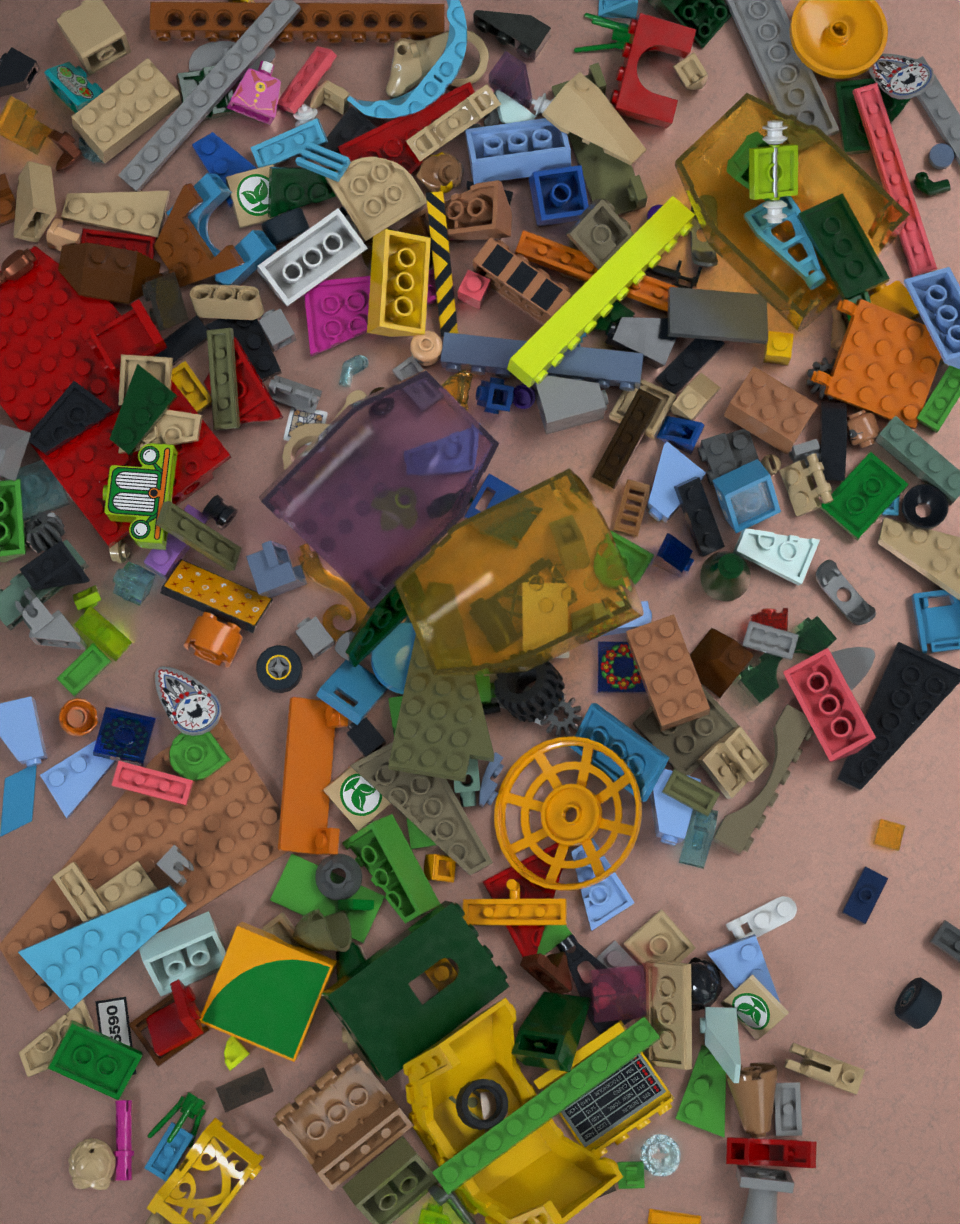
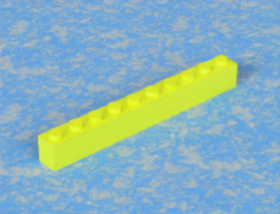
[507,196,695,388]

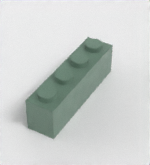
[875,415,960,506]
[0,539,89,631]

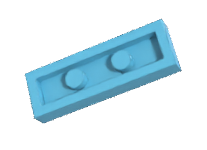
[250,118,328,168]

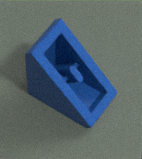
[656,416,705,455]

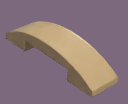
[406,84,501,161]

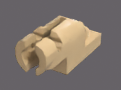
[784,1043,865,1095]

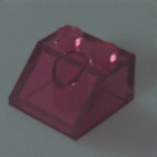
[589,965,646,1022]

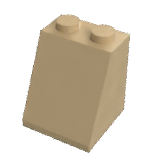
[56,0,131,76]

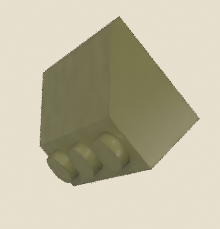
[342,1136,439,1224]

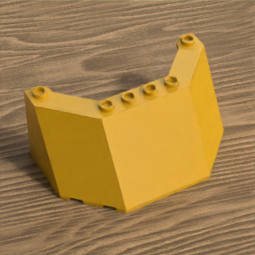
[403,997,623,1224]

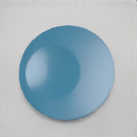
[371,623,418,694]

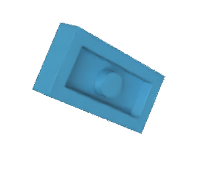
[144,1122,195,1181]

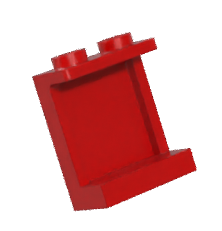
[87,299,167,378]

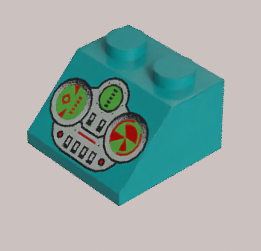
[44,62,104,113]

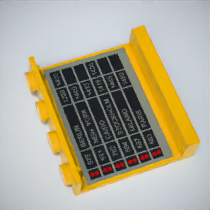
[533,1020,675,1157]

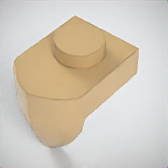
[673,53,708,90]
[310,80,350,115]

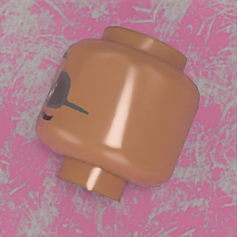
[847,410,880,449]

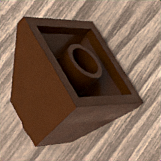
[690,628,754,698]

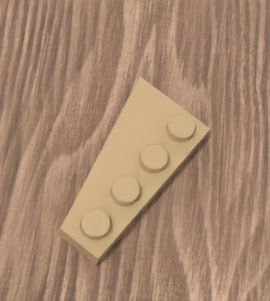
[61,191,170,239]

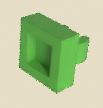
[617,1161,645,1189]

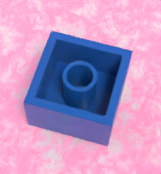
[529,165,589,227]

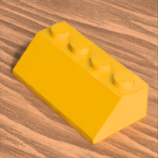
[367,229,431,337]

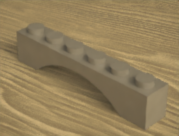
[712,704,814,855]

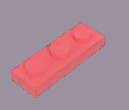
[277,46,337,114]
[112,761,194,806]

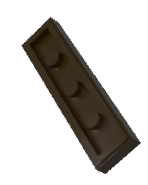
[592,388,662,489]

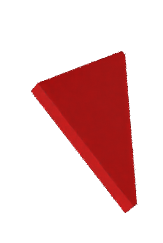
[483,843,570,958]

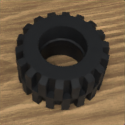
[494,651,565,722]

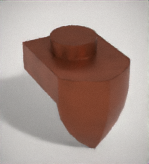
[48,129,82,171]

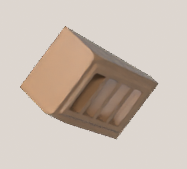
[613,479,651,537]

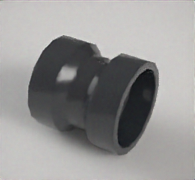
[202,495,238,530]

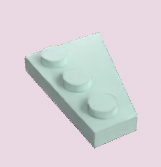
[733,528,820,586]

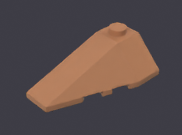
[412,180,512,240]

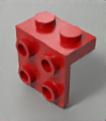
[146,979,204,1056]

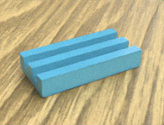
[295,141,351,182]

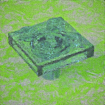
[5,460,69,521]

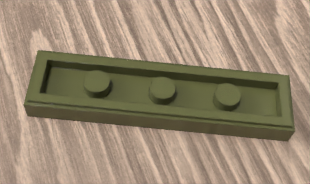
[207,328,240,431]
[156,501,242,571]

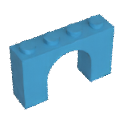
[166,173,277,286]

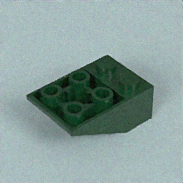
[647,0,732,48]
[512,992,591,1072]

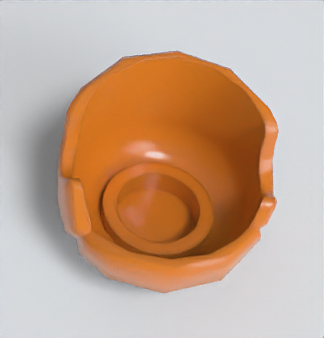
[59,698,98,737]

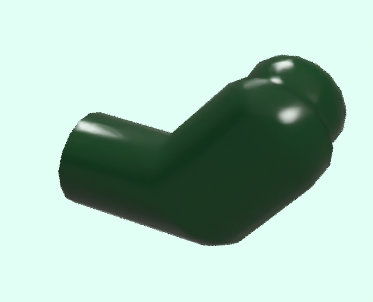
[914,172,951,196]

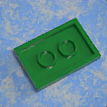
[820,452,909,541]
[48,1020,142,1100]

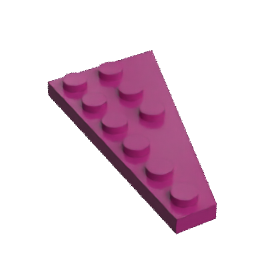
[304,269,454,357]

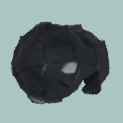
[689,957,723,1011]

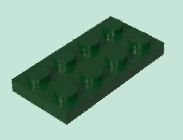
[797,193,890,300]

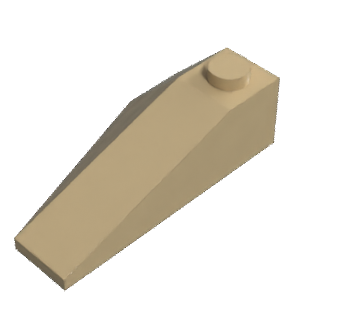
[542,72,647,165]

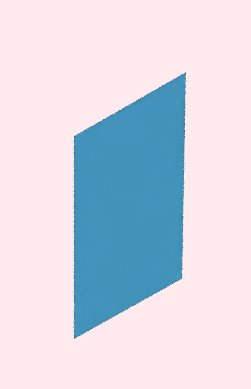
[0,766,37,837]

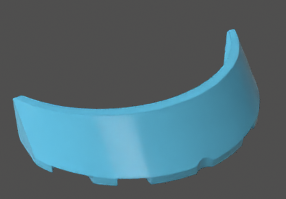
[347,0,467,118]

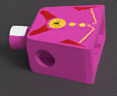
[227,61,281,125]

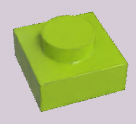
[73,585,101,611]

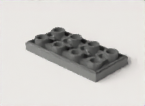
[668,287,768,344]

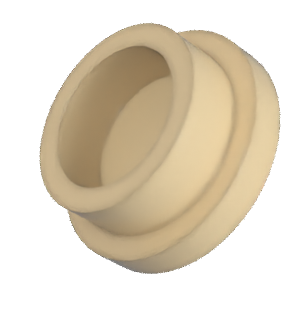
[109,539,130,563]

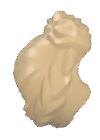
[68,1138,116,1190]

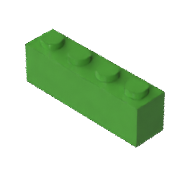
[342,814,440,924]

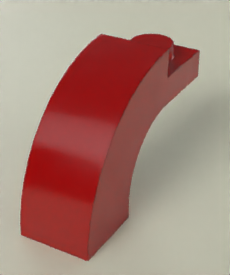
[726,1137,817,1168]

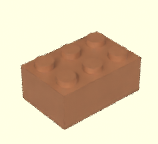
[723,366,818,455]

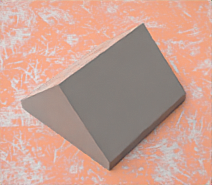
[29,609,88,650]

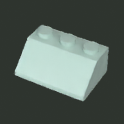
[139,911,226,996]

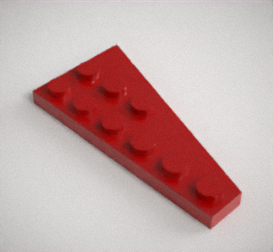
[337,82,475,174]

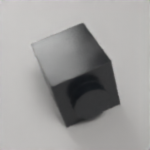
[346,717,386,757]

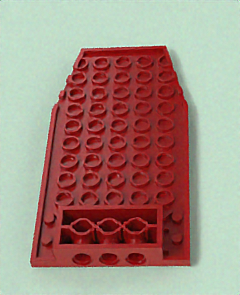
[0,246,232,548]

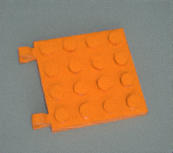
[811,299,941,429]

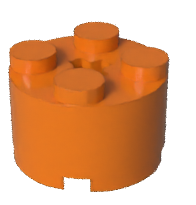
[184,612,243,667]

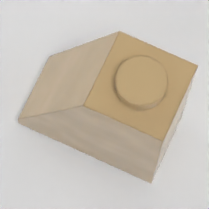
[14,161,57,243]

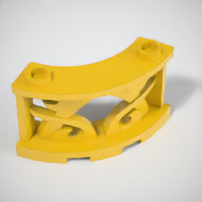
[147,1117,264,1224]

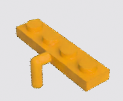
[463,879,567,926]

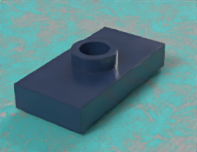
[842,866,888,925]

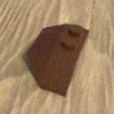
[58,243,161,305]

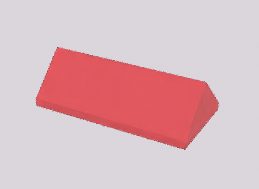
[783,648,876,762]

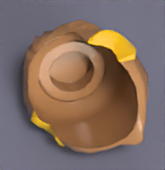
[416,152,464,194]

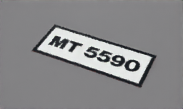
[95,997,136,1075]

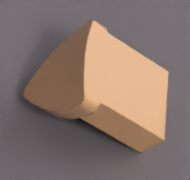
[46,218,80,251]

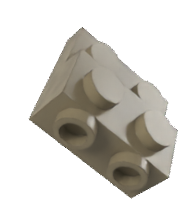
[566,199,634,270]

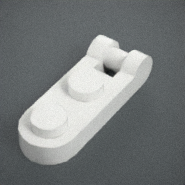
[725,896,797,941]

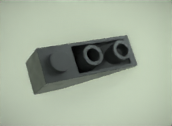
[473,10,551,60]

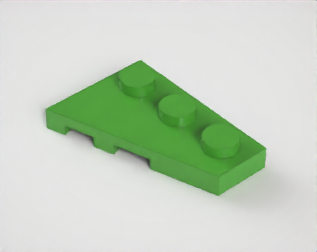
[675,1045,726,1138]

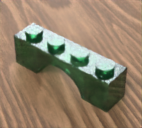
[738,616,837,706]

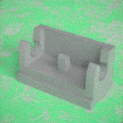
[15,587,54,634]
[157,845,194,887]

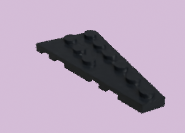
[836,642,960,791]

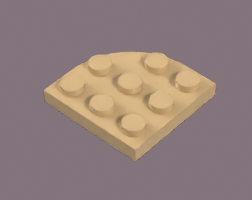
[325,157,427,241]

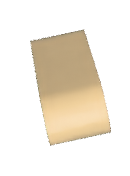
[190,284,264,320]

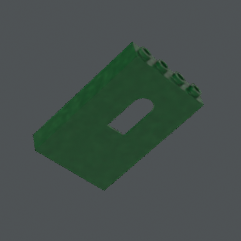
[322,901,510,1081]

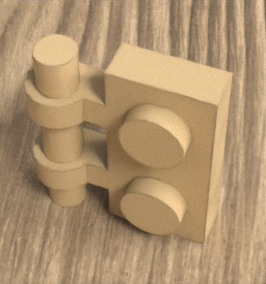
[779,454,833,516]

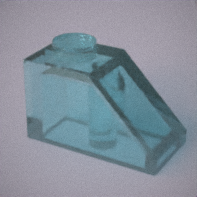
[679,810,718,869]

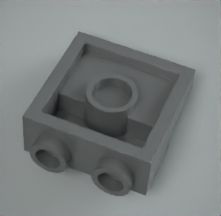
[697,429,760,486]

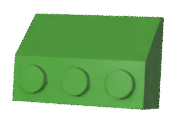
[0,479,26,562]

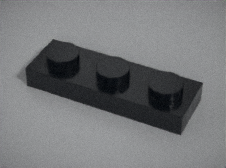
[655,339,725,394]
[674,477,725,557]

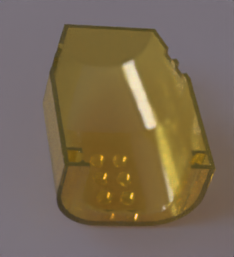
[675,93,910,332]
[394,468,644,677]

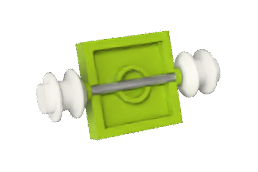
[749,120,798,223]

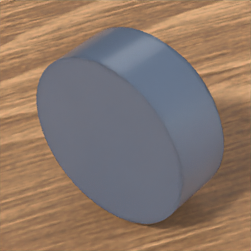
[928,143,954,170]

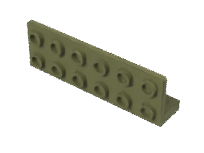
[552,63,648,216]

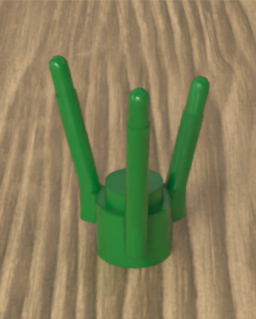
[574,13,631,53]
[147,1092,206,1148]

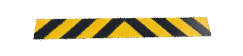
[426,191,458,337]

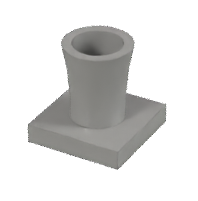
[736,1165,794,1224]

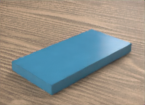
[569,703,670,802]

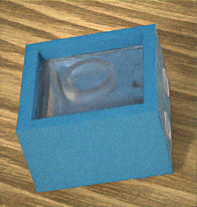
[712,459,781,533]

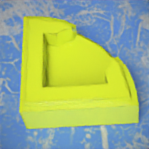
[224,1036,250,1071]

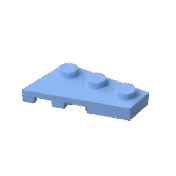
[40,737,118,819]
[571,838,635,931]
[706,934,780,1002]

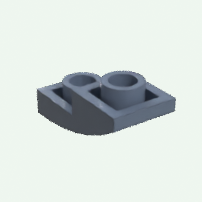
[479,752,504,808]

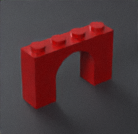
[610,13,696,128]

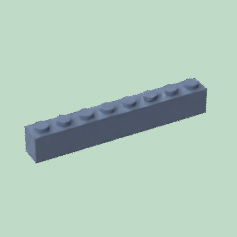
[441,332,643,391]

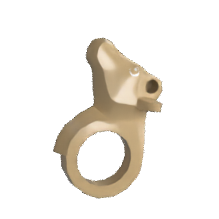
[386,29,490,99]

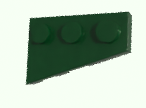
[110,364,178,456]

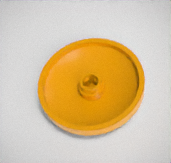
[789,0,888,79]

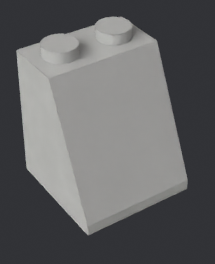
[532,376,609,434]

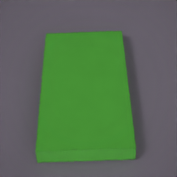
[270,854,385,944]

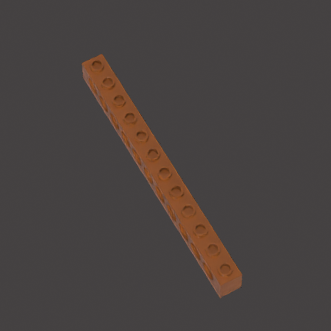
[150,2,445,43]

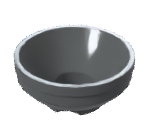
[315,854,362,901]

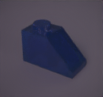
[653,533,694,577]

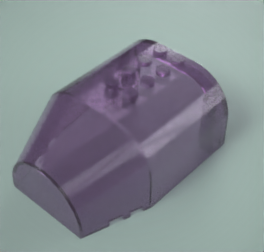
[259,370,499,609]

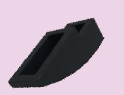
[819,402,847,481]

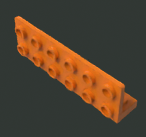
[278,697,350,855]

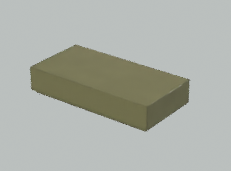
[662,769,720,817]

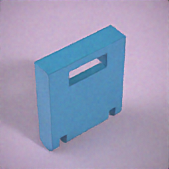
[911,590,960,654]
[316,660,388,725]

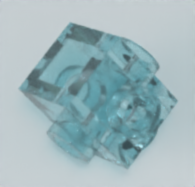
[113,562,156,606]

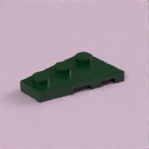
[268,167,336,218]

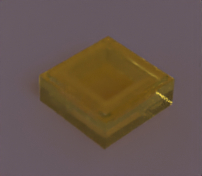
[873,819,905,851]

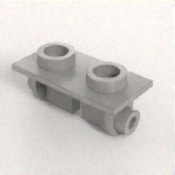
[269,375,322,414]

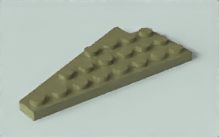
[388,580,494,782]

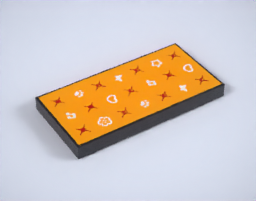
[160,559,273,633]

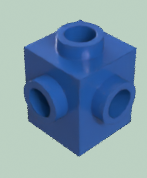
[476,377,514,414]

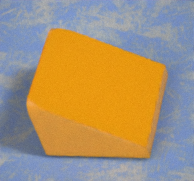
[423,854,456,883]

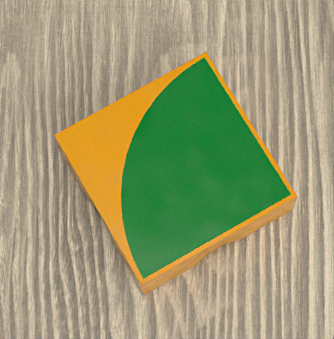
[200,922,337,1062]

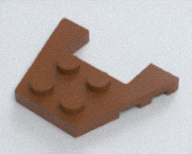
[154,183,245,287]

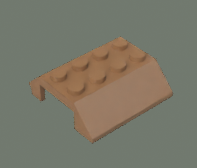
[273,1053,414,1192]

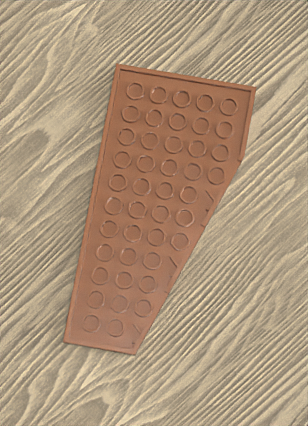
[0,717,288,1012]

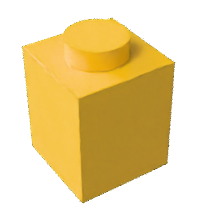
[763,331,794,365]

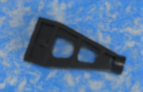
[556,934,646,1035]

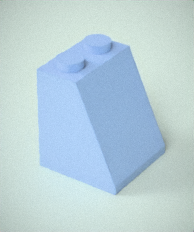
[650,769,701,846]

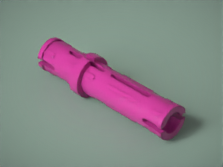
[113,1100,134,1181]

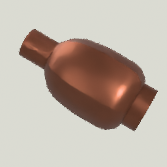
[0,248,37,285]

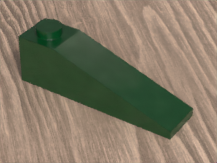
[345,568,425,667]

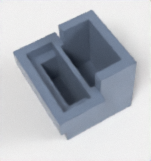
[246,540,307,598]

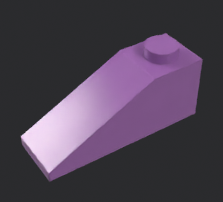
[144,504,209,580]

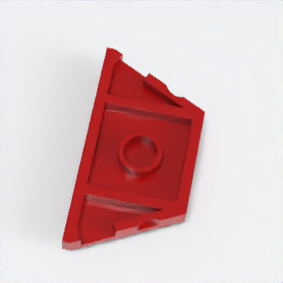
[204,336,284,424]

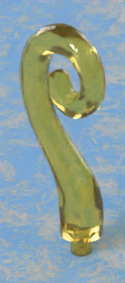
[298,543,368,642]

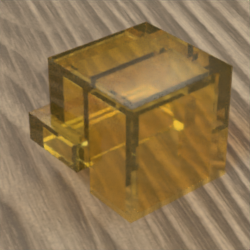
[0,96,53,155]

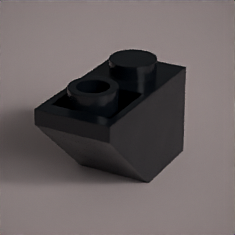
[0,47,40,97]

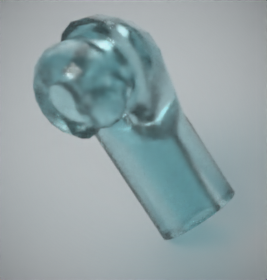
[339,355,369,387]

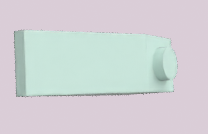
[699,1007,741,1083]

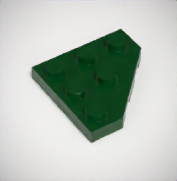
[834,78,911,155]

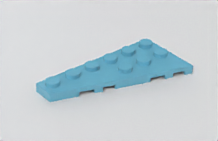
[18,885,187,1009]

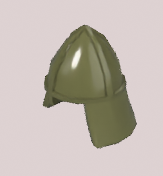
[292,909,352,952]

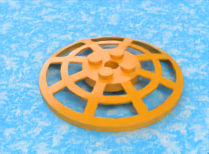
[494,736,642,891]

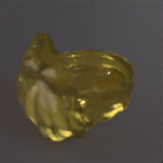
[440,370,473,412]

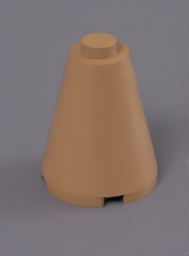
[726,1063,778,1138]

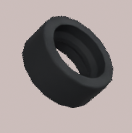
[456,1079,508,1130]

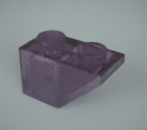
[489,51,532,109]

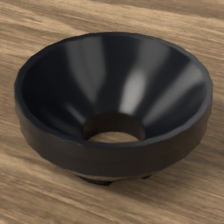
[902,484,948,530]

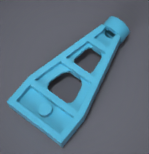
[744,196,827,290]

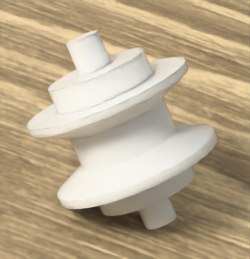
[531,93,555,116]
[293,104,318,127]

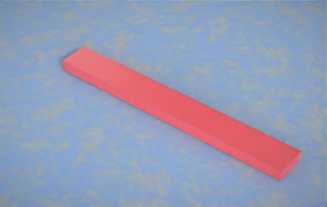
[852,83,937,277]

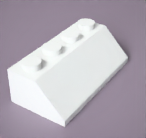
[257,208,368,307]

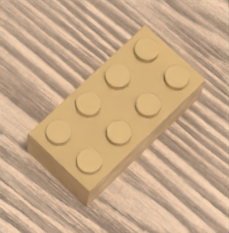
[71,58,181,163]

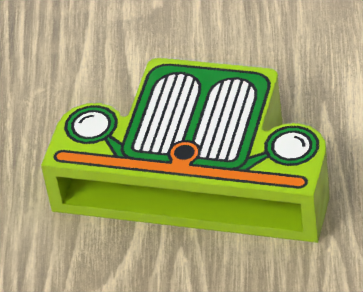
[103,443,178,550]

